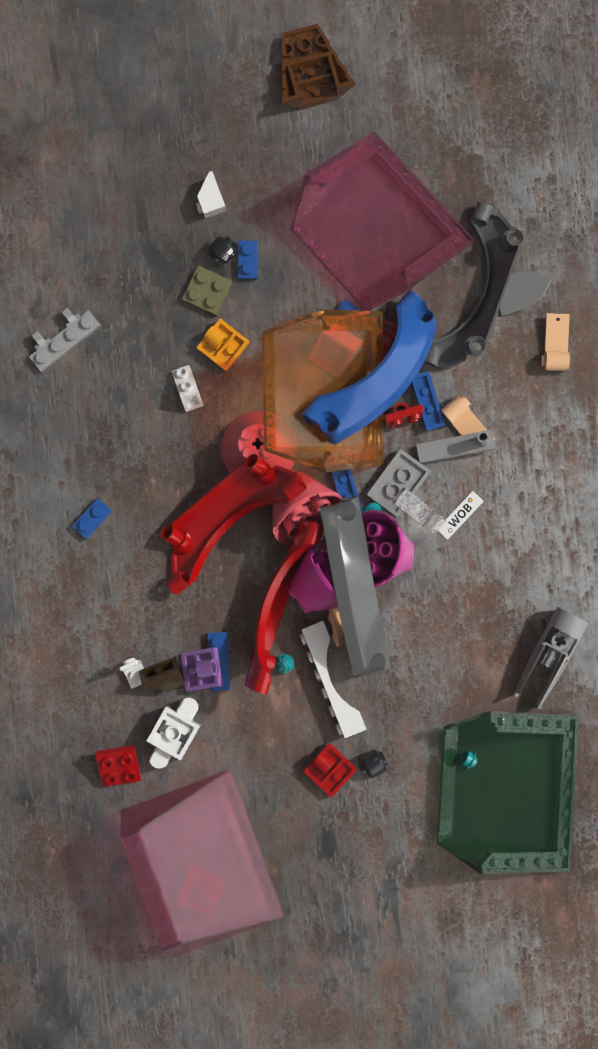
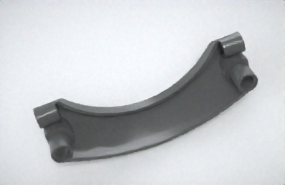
[320,496,391,676]

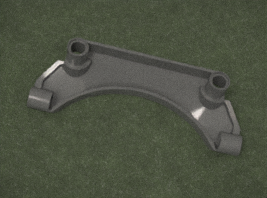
[424,202,524,369]

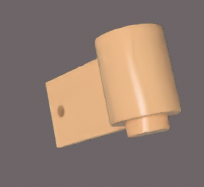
[541,313,570,371]
[441,395,495,454]

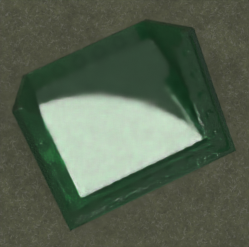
[437,711,579,874]

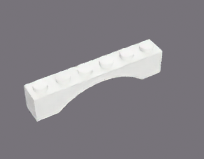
[300,621,367,738]

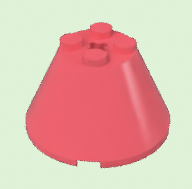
[221,411,297,473]
[272,470,342,544]

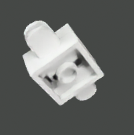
[147,698,201,769]

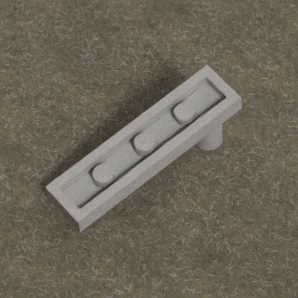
[416,430,495,464]

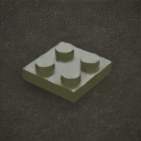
[182,266,233,316]

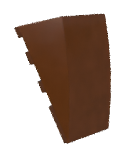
[282,24,355,109]

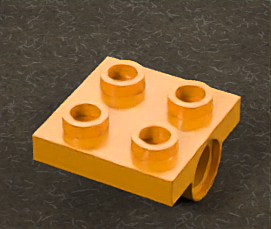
[196,318,250,372]

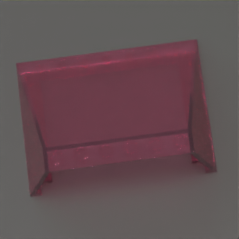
[290,131,476,312]
[120,769,284,958]

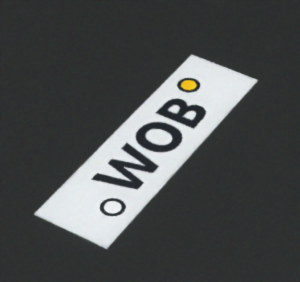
[437,491,484,540]

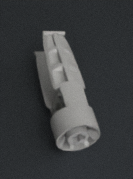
[513,606,589,709]

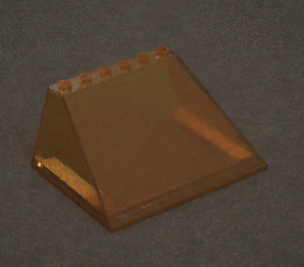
[261,309,384,472]

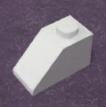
[196,171,226,219]

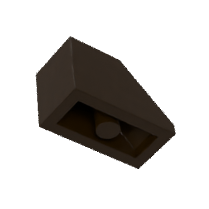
[139,657,185,692]

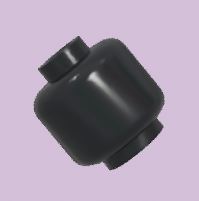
[208,236,236,265]
[358,749,389,778]

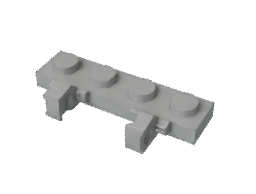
[29,308,101,372]

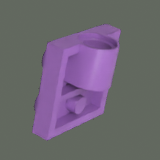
[181,647,223,691]

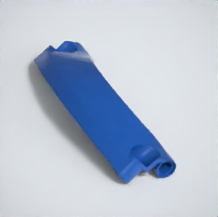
[301,290,437,444]

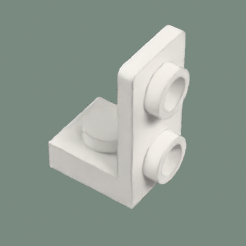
[172,365,204,412]
[119,658,144,689]

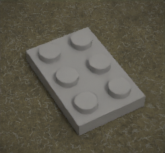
[366,449,431,518]

